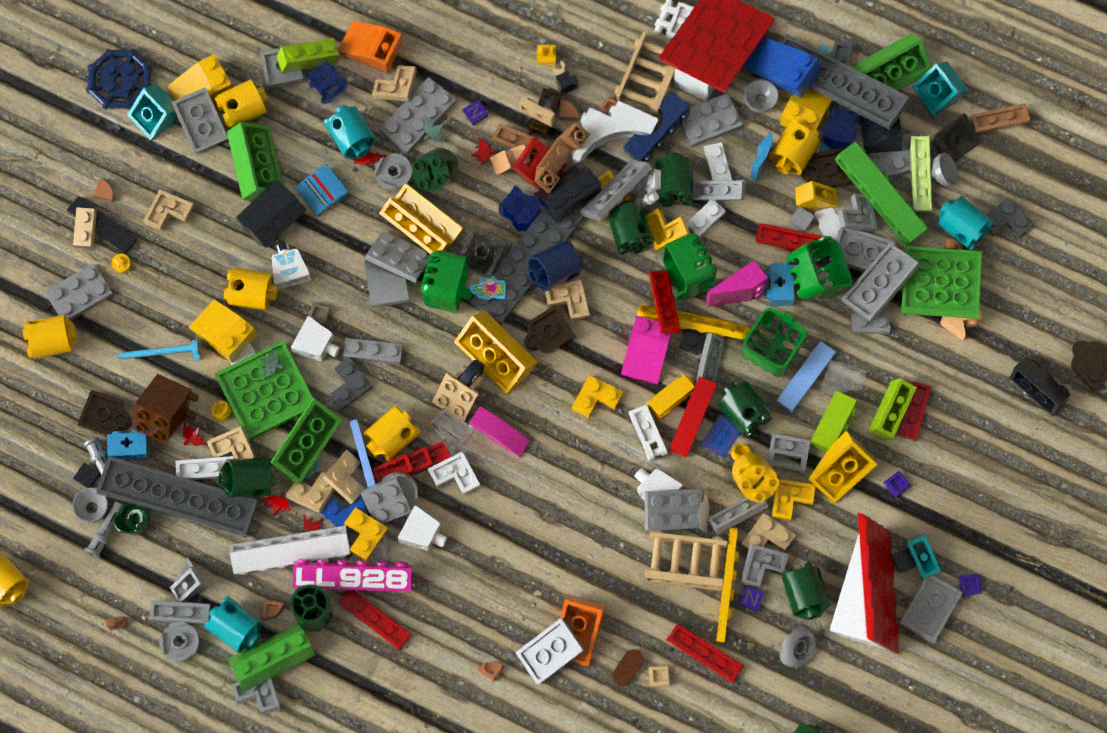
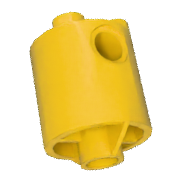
[214,79,268,129]
[769,119,820,175]
[224,267,278,311]
[22,314,78,359]
[364,405,421,461]
[732,453,779,503]
[0,552,29,607]

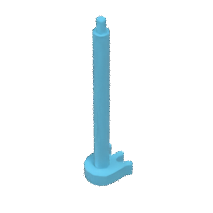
[117,339,201,361]

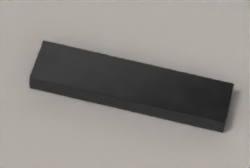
[67,196,137,255]

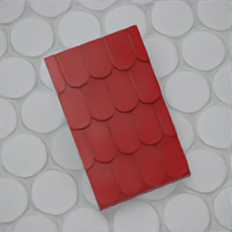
[659,0,775,102]
[830,512,899,655]

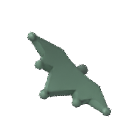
[424,116,447,143]
[259,348,283,380]

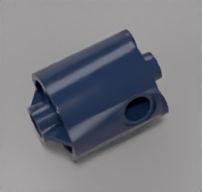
[528,241,584,291]

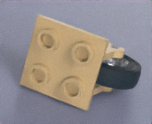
[432,360,485,423]

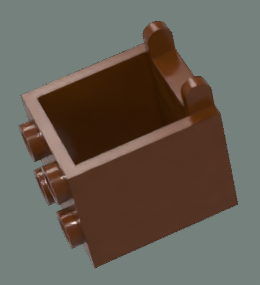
[132,374,199,444]

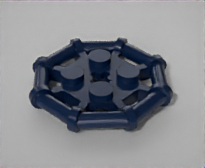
[86,48,153,110]

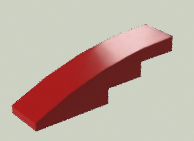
[669,376,718,458]
[371,440,452,483]

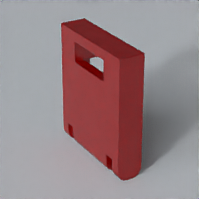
[512,138,567,190]

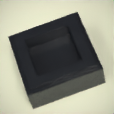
[73,463,101,488]
[891,548,917,573]

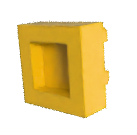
[537,45,556,65]

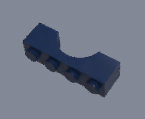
[623,92,690,162]

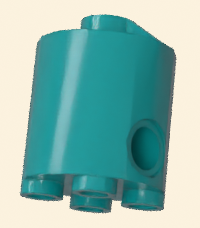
[324,105,376,159]
[938,196,995,251]
[204,595,262,653]

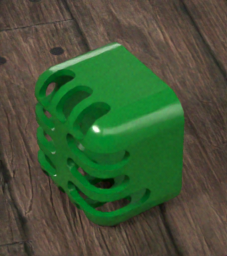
[662,233,717,301]
[786,236,852,300]
[421,250,473,314]
[742,308,806,377]

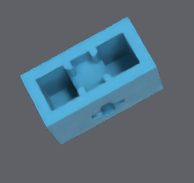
[765,264,794,306]
[107,430,149,461]

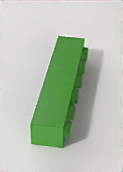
[834,142,927,246]

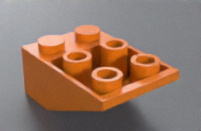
[338,21,403,74]

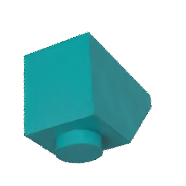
[907,532,941,579]

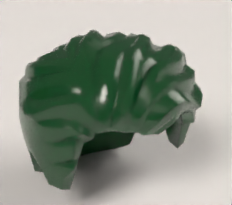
[113,505,150,535]

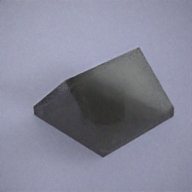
[932,113,980,162]

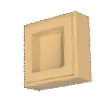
[649,666,670,687]

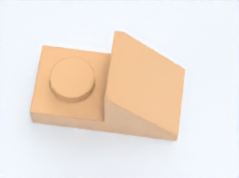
[490,144,531,175]
[940,310,982,340]

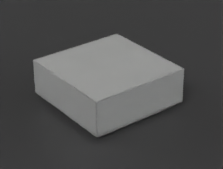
[789,206,815,232]

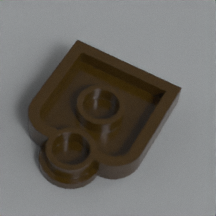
[802,147,852,188]
[524,305,576,354]
[1071,340,1107,391]
[77,390,131,436]

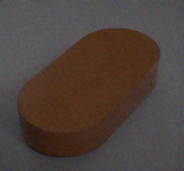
[613,649,644,686]

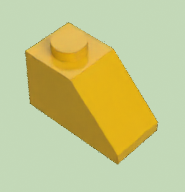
[795,181,838,209]

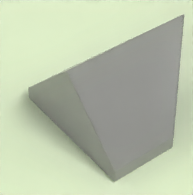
[170,557,206,602]

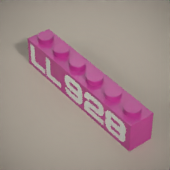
[292,558,412,592]

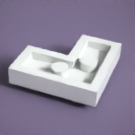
[428,452,480,495]

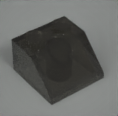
[460,226,513,277]

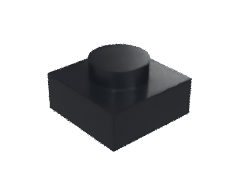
[680,330,704,355]

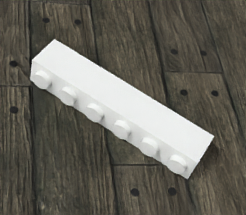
[230,525,350,575]

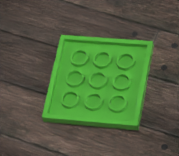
[901,246,982,319]
[214,340,313,441]

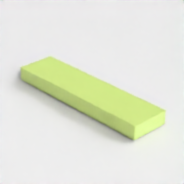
[910,136,932,212]

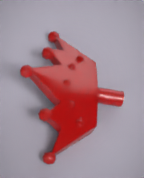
[471,137,495,165]
[354,151,387,165]
[183,422,208,446]
[260,492,291,516]
[302,514,326,532]

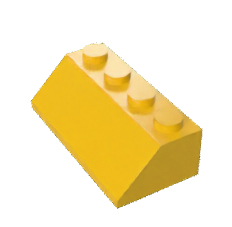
[454,310,538,394]

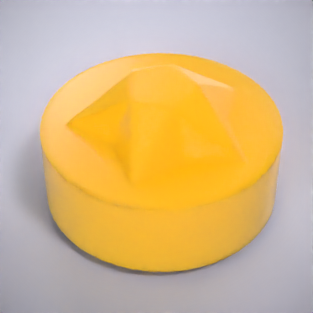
[111,254,131,274]
[211,401,231,421]
[731,443,751,461]

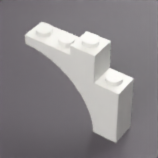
[571,101,659,165]

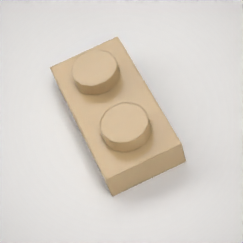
[518,97,555,127]
[73,208,97,247]

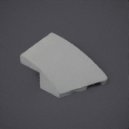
[364,260,409,308]

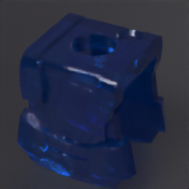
[306,60,349,104]
[821,106,857,149]
[498,186,541,232]

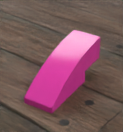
[470,406,530,457]

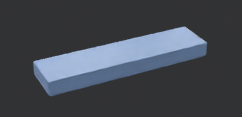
[776,341,836,413]
[350,419,375,487]

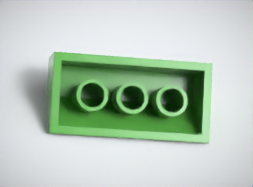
[851,34,931,90]
[227,122,283,201]
[271,398,342,484]
[227,624,315,692]

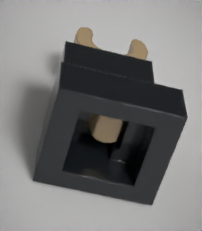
[552,61,579,96]

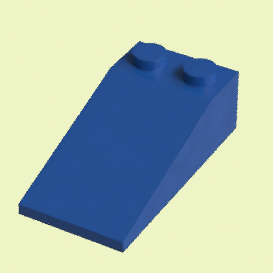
[743,37,822,98]

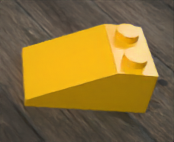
[167,54,232,103]
[780,89,833,131]
[189,300,257,363]
[809,431,877,504]

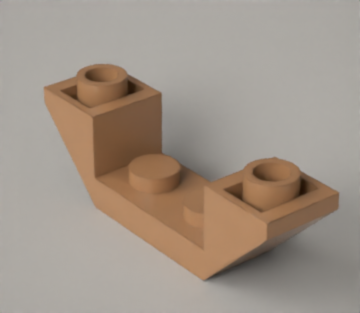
[535,122,590,193]

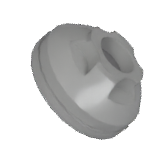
[744,79,778,113]
[931,153,958,187]
[72,488,108,523]

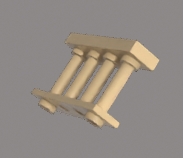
[614,31,675,117]
[644,530,727,591]

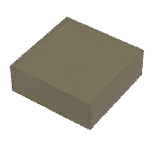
[308,302,331,327]

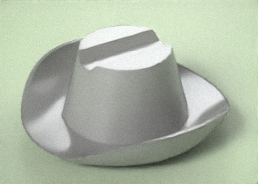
[780,624,816,668]

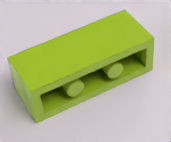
[277,38,339,73]
[868,378,917,440]
[810,391,858,453]

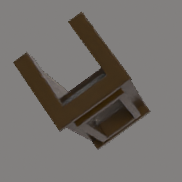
[529,88,561,140]

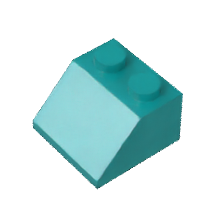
[912,61,969,116]
[127,85,177,140]

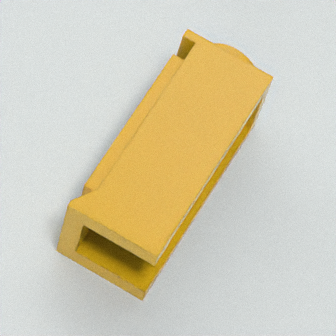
[647,373,695,421]

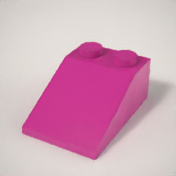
[706,261,768,307]
[621,315,672,385]

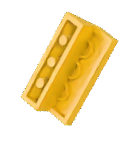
[379,183,465,254]

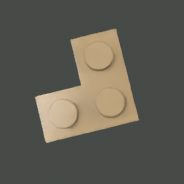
[372,65,417,101]
[143,189,194,231]
[545,280,589,321]
[207,425,257,459]
[323,450,364,504]
[286,472,335,513]
[741,513,796,552]

